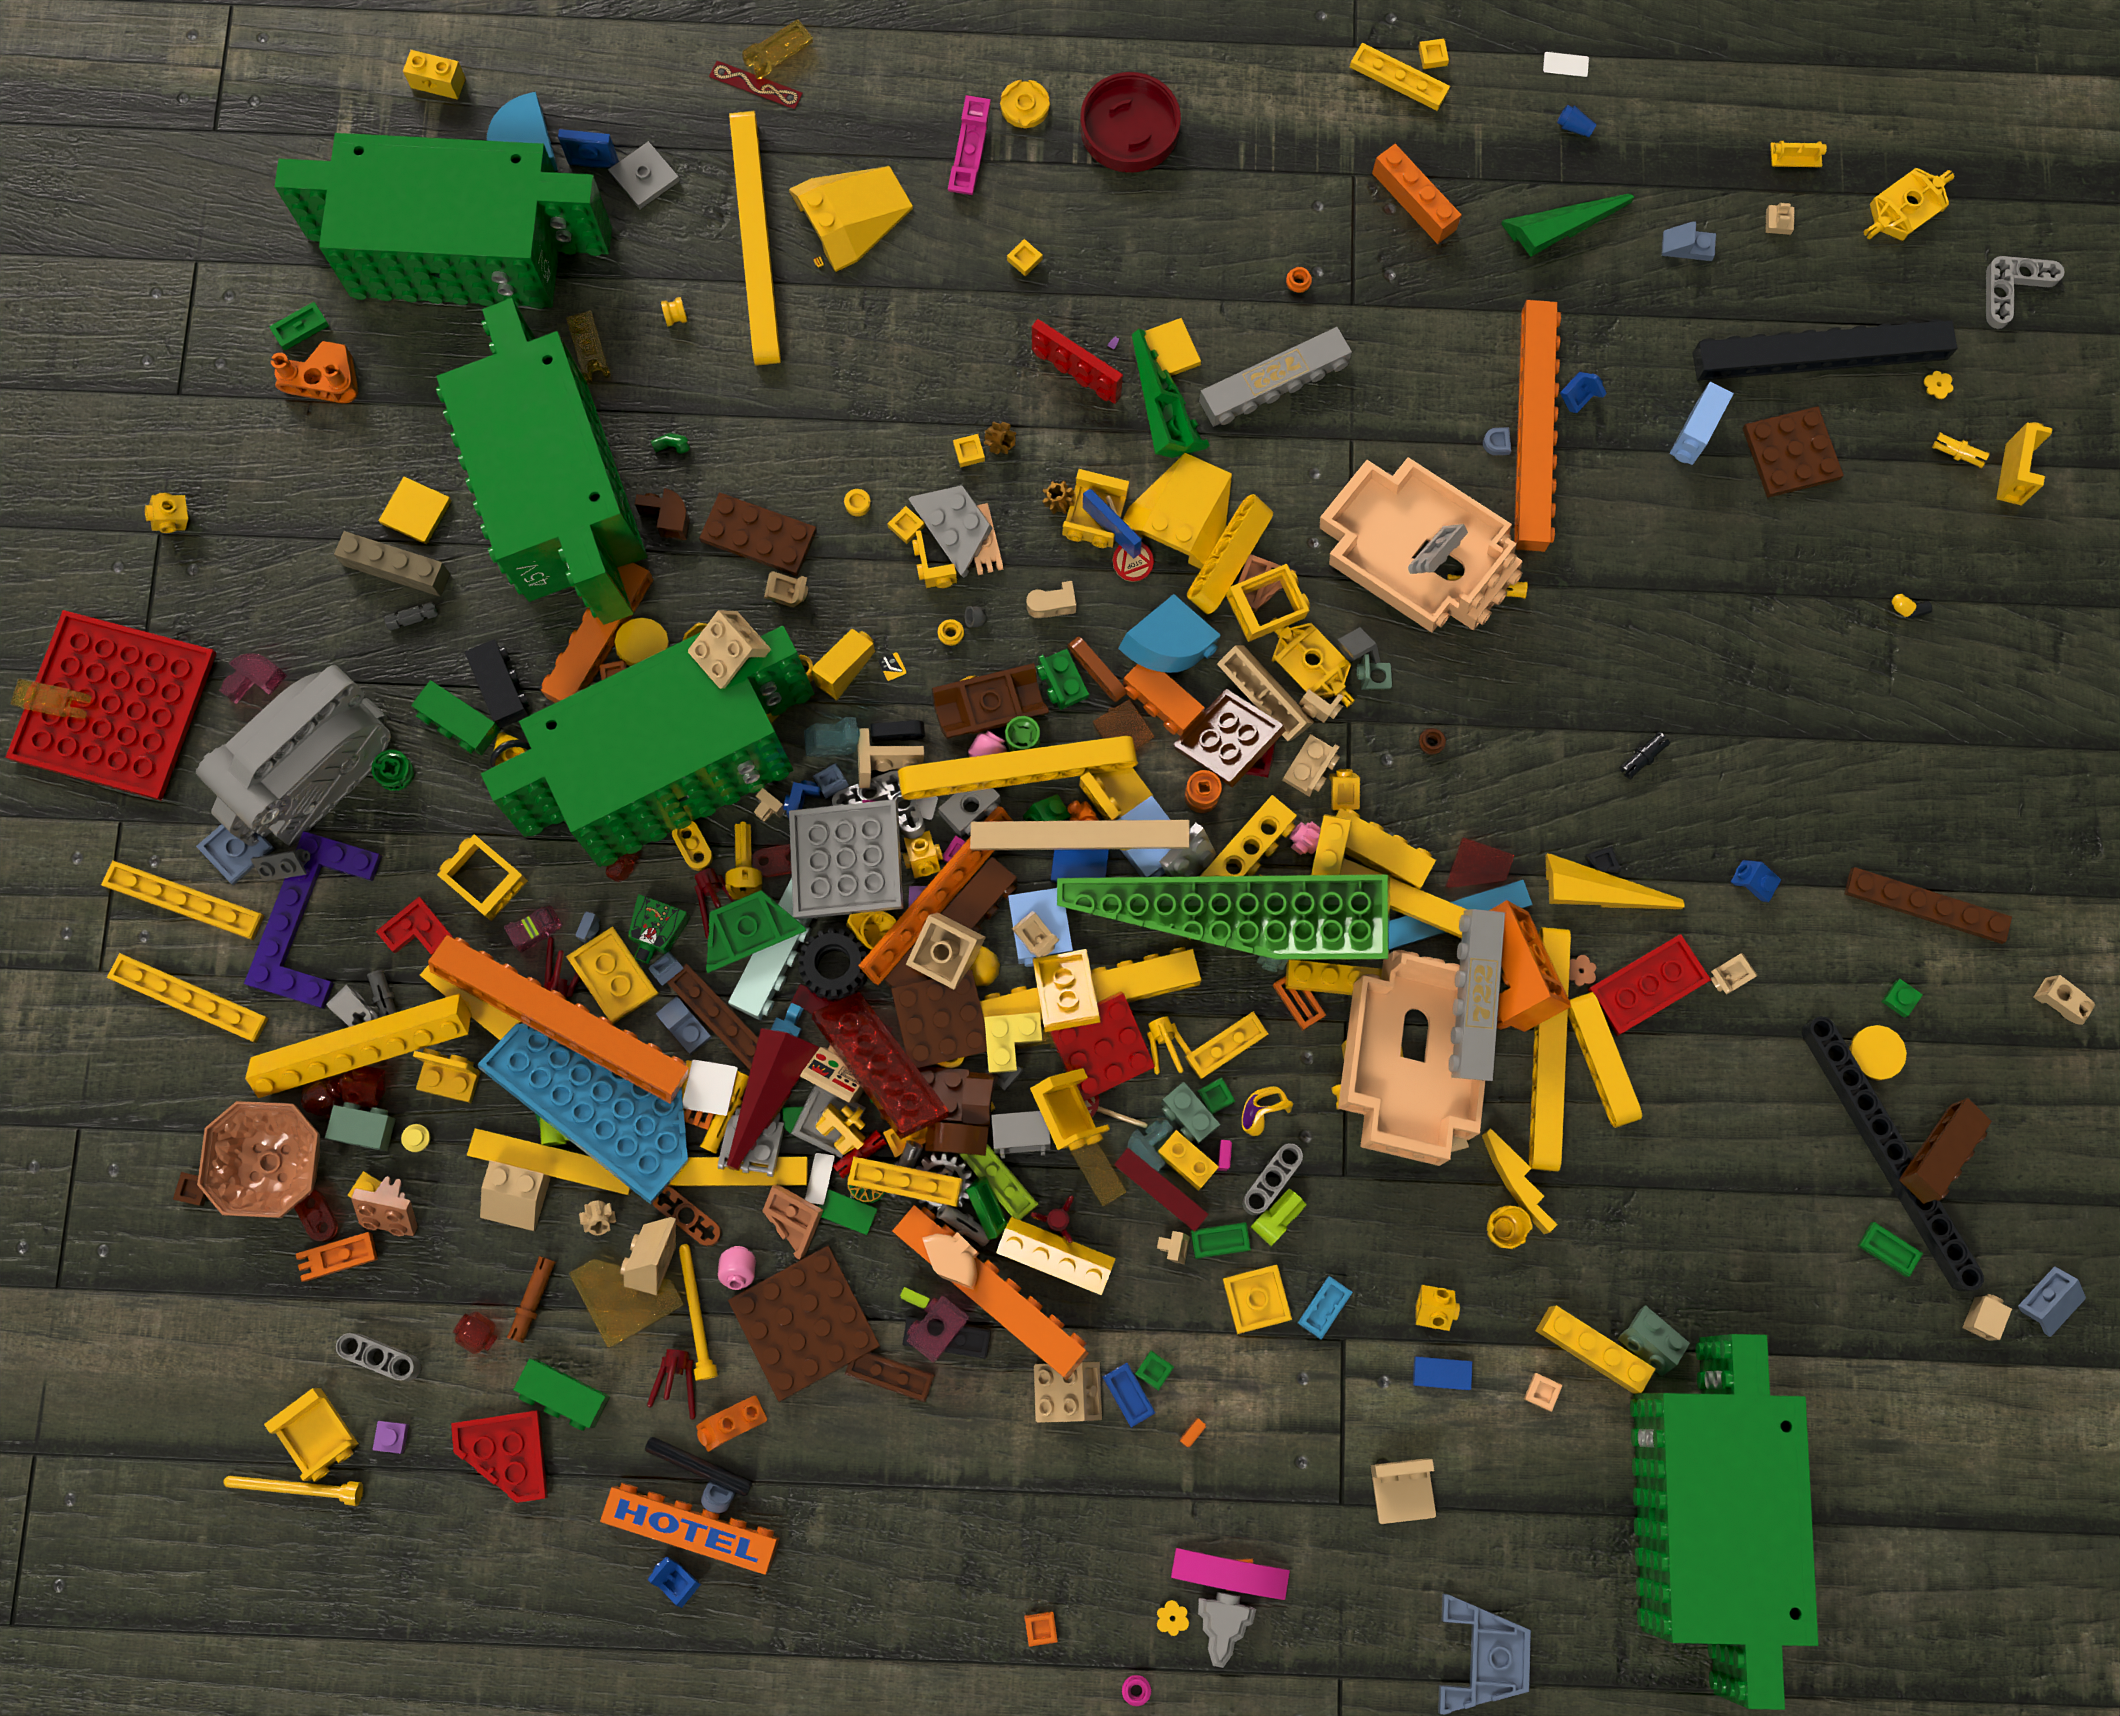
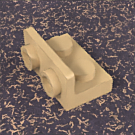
[1282,734,1340,797]

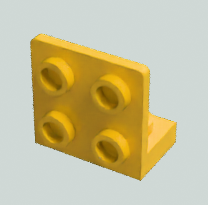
[1079,768,1153,821]
[413,1048,481,1103]

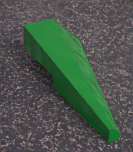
[1501,194,1634,257]
[1132,329,1210,458]

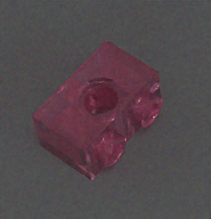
[906,1295,970,1363]

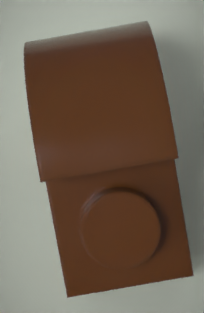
[635,488,690,540]
[925,1122,988,1156]

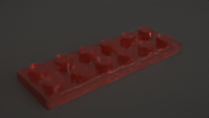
[812,992,949,1140]

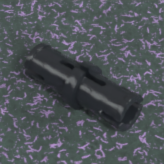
[1619,732,1670,780]

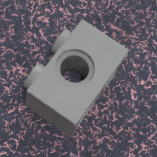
[938,788,1001,837]

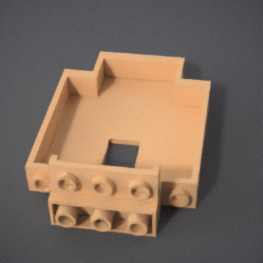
[1320,457,1523,633]
[1338,950,1485,1166]

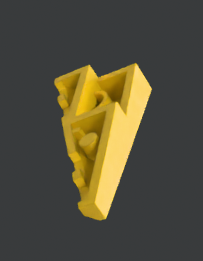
[1546,854,1685,909]

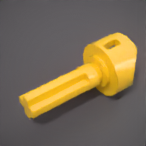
[725,822,762,900]

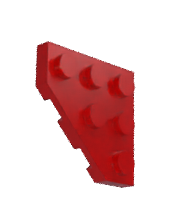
[451,1410,548,1503]

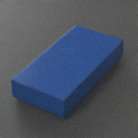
[1413,1357,1472,1390]
[1103,1363,1155,1427]

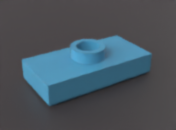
[1297,1276,1353,1340]

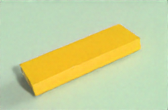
[1185,1011,1268,1079]

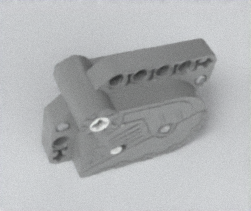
[196,665,391,847]

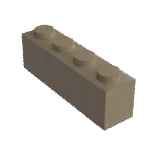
[334,531,450,597]

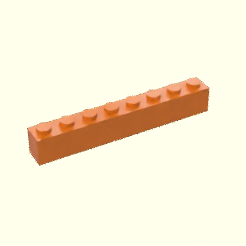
[892,1205,1089,1380]

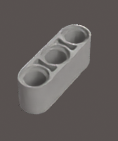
[1242,1143,1303,1216]
[336,1333,421,1381]

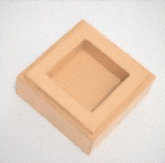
[1524,1373,1562,1412]

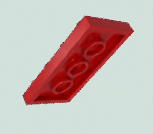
[1032,319,1123,404]
[1587,934,1711,1036]

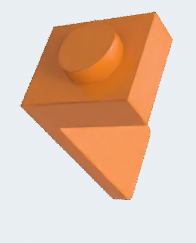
[696,1395,767,1452]

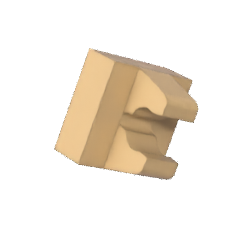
[1766,203,1794,235]
[754,788,785,822]
[1157,1231,1190,1264]

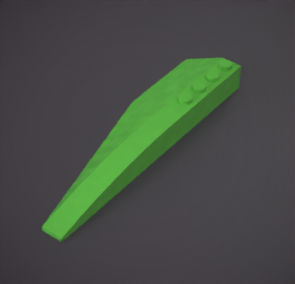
[1057,875,1390,960]

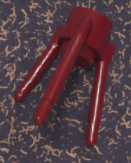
[694,868,737,939]
[543,937,580,998]
[1031,1196,1074,1243]
[647,1349,695,1420]

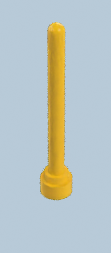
[679,1244,718,1381]
[224,1476,363,1506]

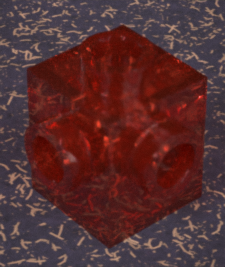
[339,1066,385,1108]

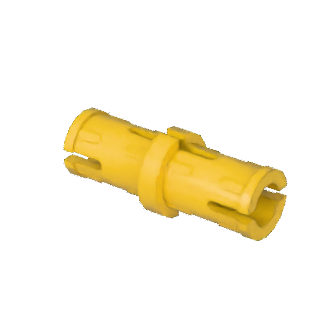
[1932,432,1989,468]

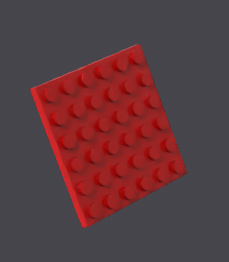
[5,610,217,801]

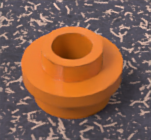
[1286,267,1312,293]

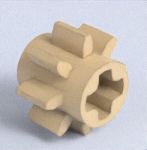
[579,1200,616,1235]

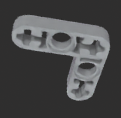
[1986,256,2065,329]
[832,770,925,839]

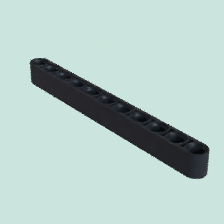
[1802,1016,1984,1292]

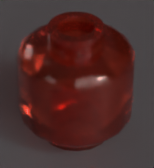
[301,1077,345,1116]
[452,1311,498,1354]

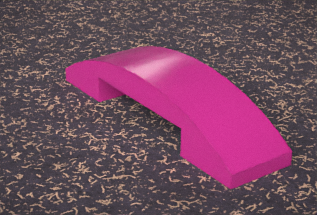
[948,95,991,195]
[1171,1548,1290,1600]

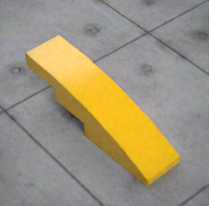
[1482,1128,1558,1234]

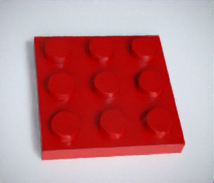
[1049,992,1155,1101]

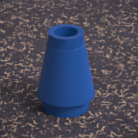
[1557,105,1596,138]

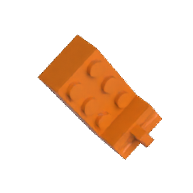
[1489,900,1572,1032]

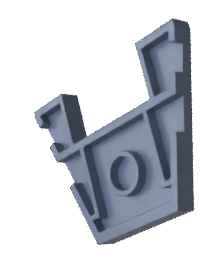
[1438,1594,1531,1715]

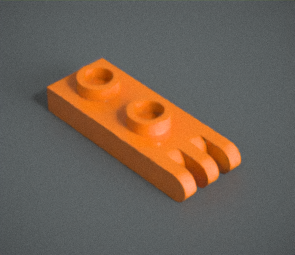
[295,1232,378,1282]

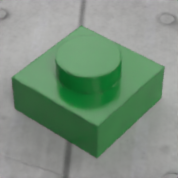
[1881,979,1923,1018]

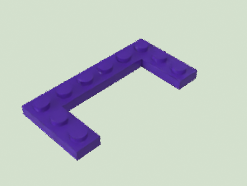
[244,831,382,1009]

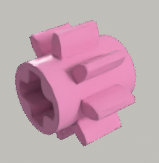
[1289,822,1321,855]

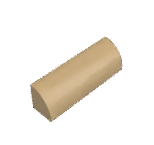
[1217,645,1314,741]

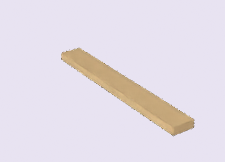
[970,820,1190,850]

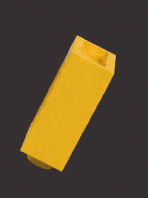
[1226,564,1310,642]
[437,834,528,921]

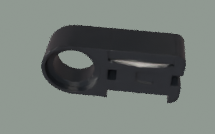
[871,720,925,743]

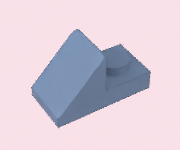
[1661,222,1716,261]
[656,996,712,1055]

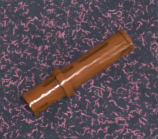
[507,1256,556,1344]

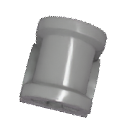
[326,984,379,1027]

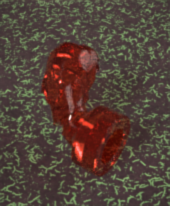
[606,851,639,882]

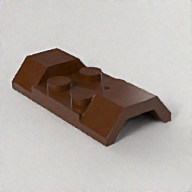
[932,663,1049,739]
[880,1066,998,1127]

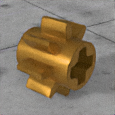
[984,422,1016,454]
[1043,481,1075,514]

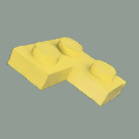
[984,1012,1042,1073]

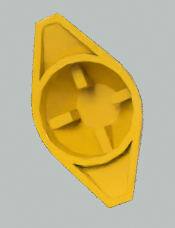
[846,911,897,950]

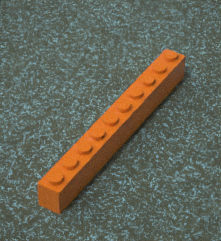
[1514,300,1561,552]
[428,935,689,1104]

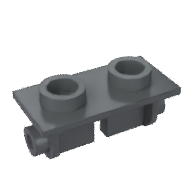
[251,849,310,882]

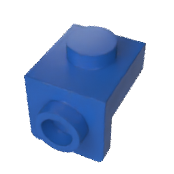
[1560,372,1607,413]
[783,780,822,818]
[1731,860,1781,902]
[648,1557,701,1608]

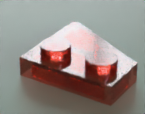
[1445,837,1514,888]

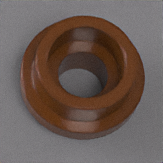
[1419,728,1446,755]

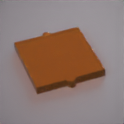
[1093,699,1155,752]

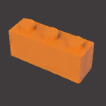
[1123,664,1205,737]

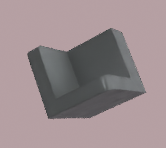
[1337,627,1380,664]

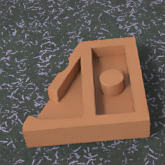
[1238,554,1296,612]
[763,1184,824,1260]

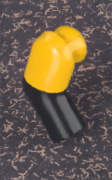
[1892,594,1932,619]

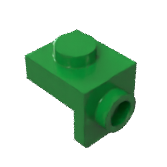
[1023,794,1071,821]

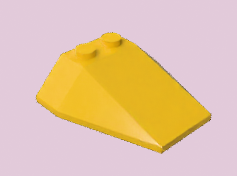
[789,166,913,272]
[1122,453,1232,569]

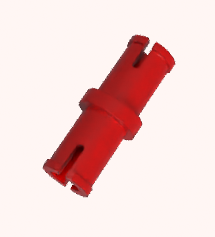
[833,1130,887,1179]

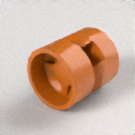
[1185,770,1222,813]

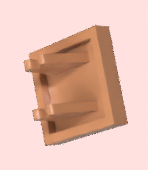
[351,1176,418,1237]

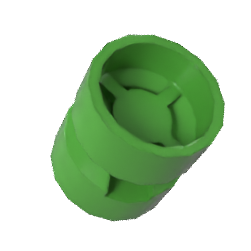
[1005,716,1040,752]

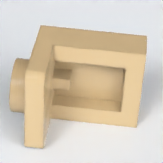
[764,571,808,607]
[1299,689,1344,723]
[1012,911,1059,958]
[1711,953,1758,994]

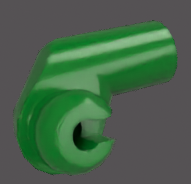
[651,433,690,454]

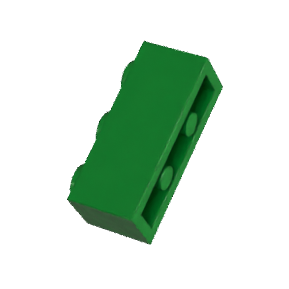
[411,680,501,756]
[513,1358,611,1431]

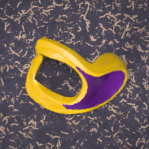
[1242,1086,1293,1136]

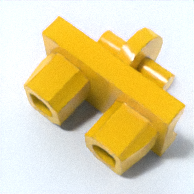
[815,1102,866,1155]

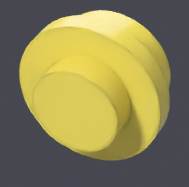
[401,1124,430,1152]

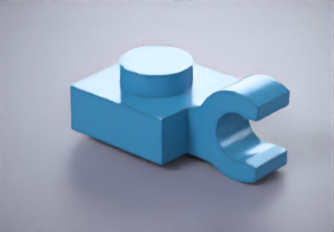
[771,1003,804,1038]

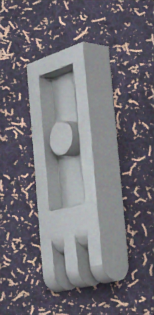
[1408,524,1468,574]

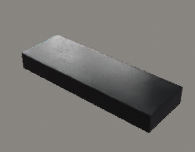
[902,1317,991,1359]

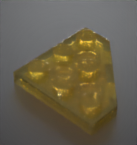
[569,1259,685,1348]

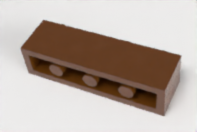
[1899,1098,1992,1204]

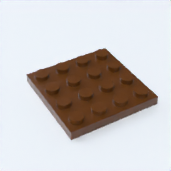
[728,1246,881,1402]

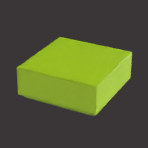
[900,1287,931,1310]

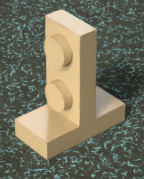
[857,728,924,788]

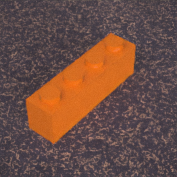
[1372,144,1462,244]

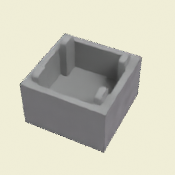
[991,1111,1051,1159]

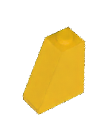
[811,629,875,700]

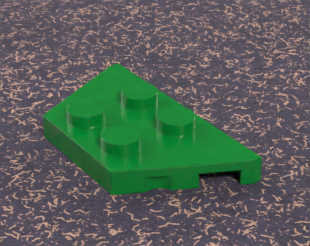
[706,890,807,973]

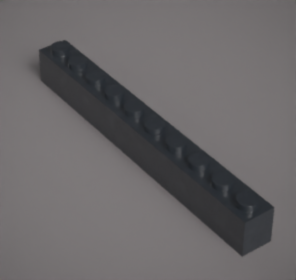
[1692,319,1958,381]

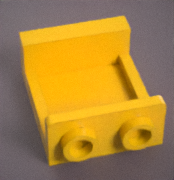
[1996,422,2052,506]
[1063,469,1129,548]
[1030,1068,1110,1151]
[264,1388,359,1482]

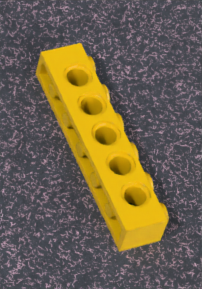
[1188,795,1297,940]

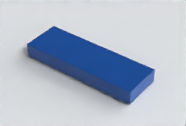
[1083,489,1142,559]

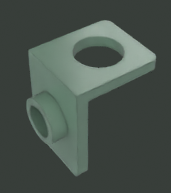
[1357,654,1392,690]

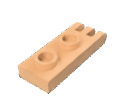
[974,503,1004,575]

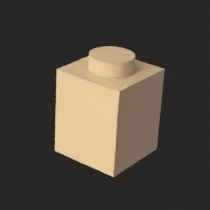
[1962,1294,2012,1341]

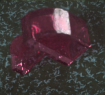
[219,653,287,704]

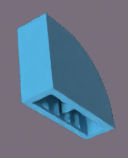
[487,92,558,171]
[1118,594,1221,673]

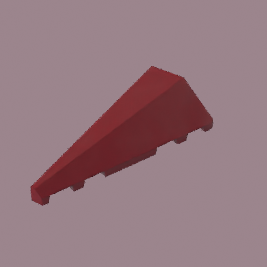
[726,1028,819,1171]

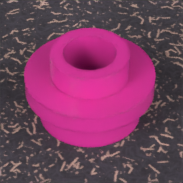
[1122,1675,1151,1706]

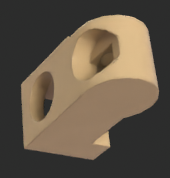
[1026,581,1076,618]
[2033,975,2095,1025]

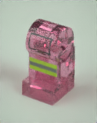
[504,905,562,952]

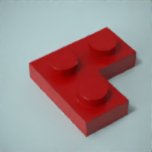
[376,897,455,955]

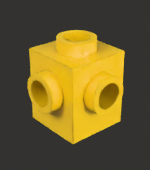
[145,493,188,533]
[902,831,943,878]
[1416,1285,1460,1331]

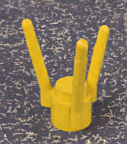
[1147,1016,1191,1075]

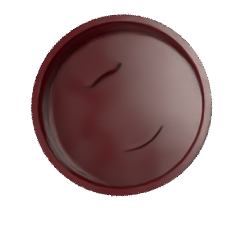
[1080,72,1181,173]

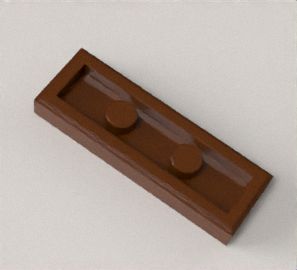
[845,1352,935,1402]

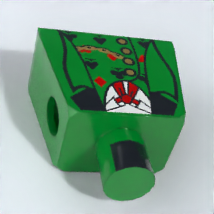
[628,894,691,964]

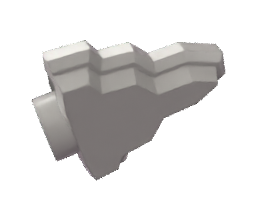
[1198,1592,1256,1668]

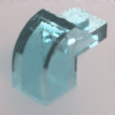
[804,717,860,757]
[1127,1120,1173,1172]

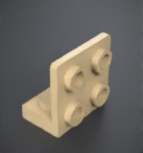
[688,610,771,688]
[1034,1362,1102,1422]
[1370,1458,1436,1524]

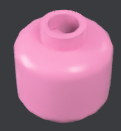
[968,731,1007,757]
[718,1246,756,1290]

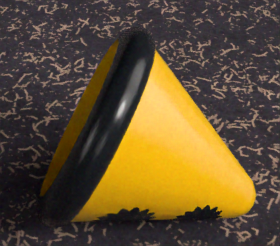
[490,732,531,768]

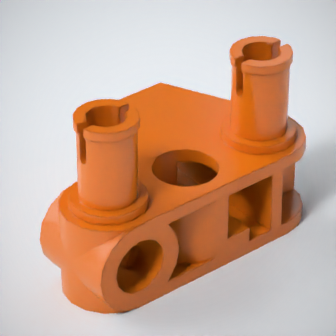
[271,341,358,403]

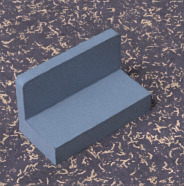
[2018,1266,2086,1337]

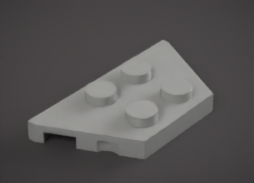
[909,486,992,578]

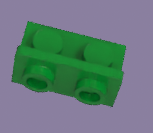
[1036,649,1089,710]

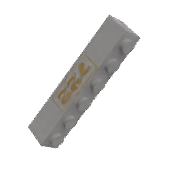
[1199,327,1352,427]
[1449,909,1505,1081]

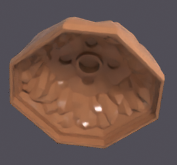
[197,1101,320,1218]

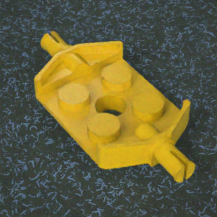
[1864,168,1954,241]
[1270,617,1355,708]

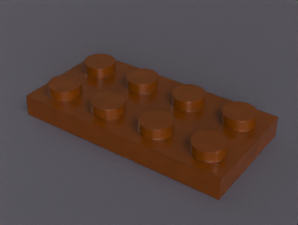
[699,492,817,576]

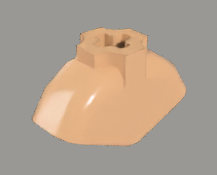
[922,1232,979,1289]

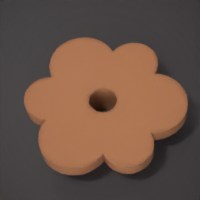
[1569,955,1596,986]

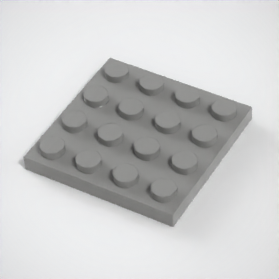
[789,799,904,919]

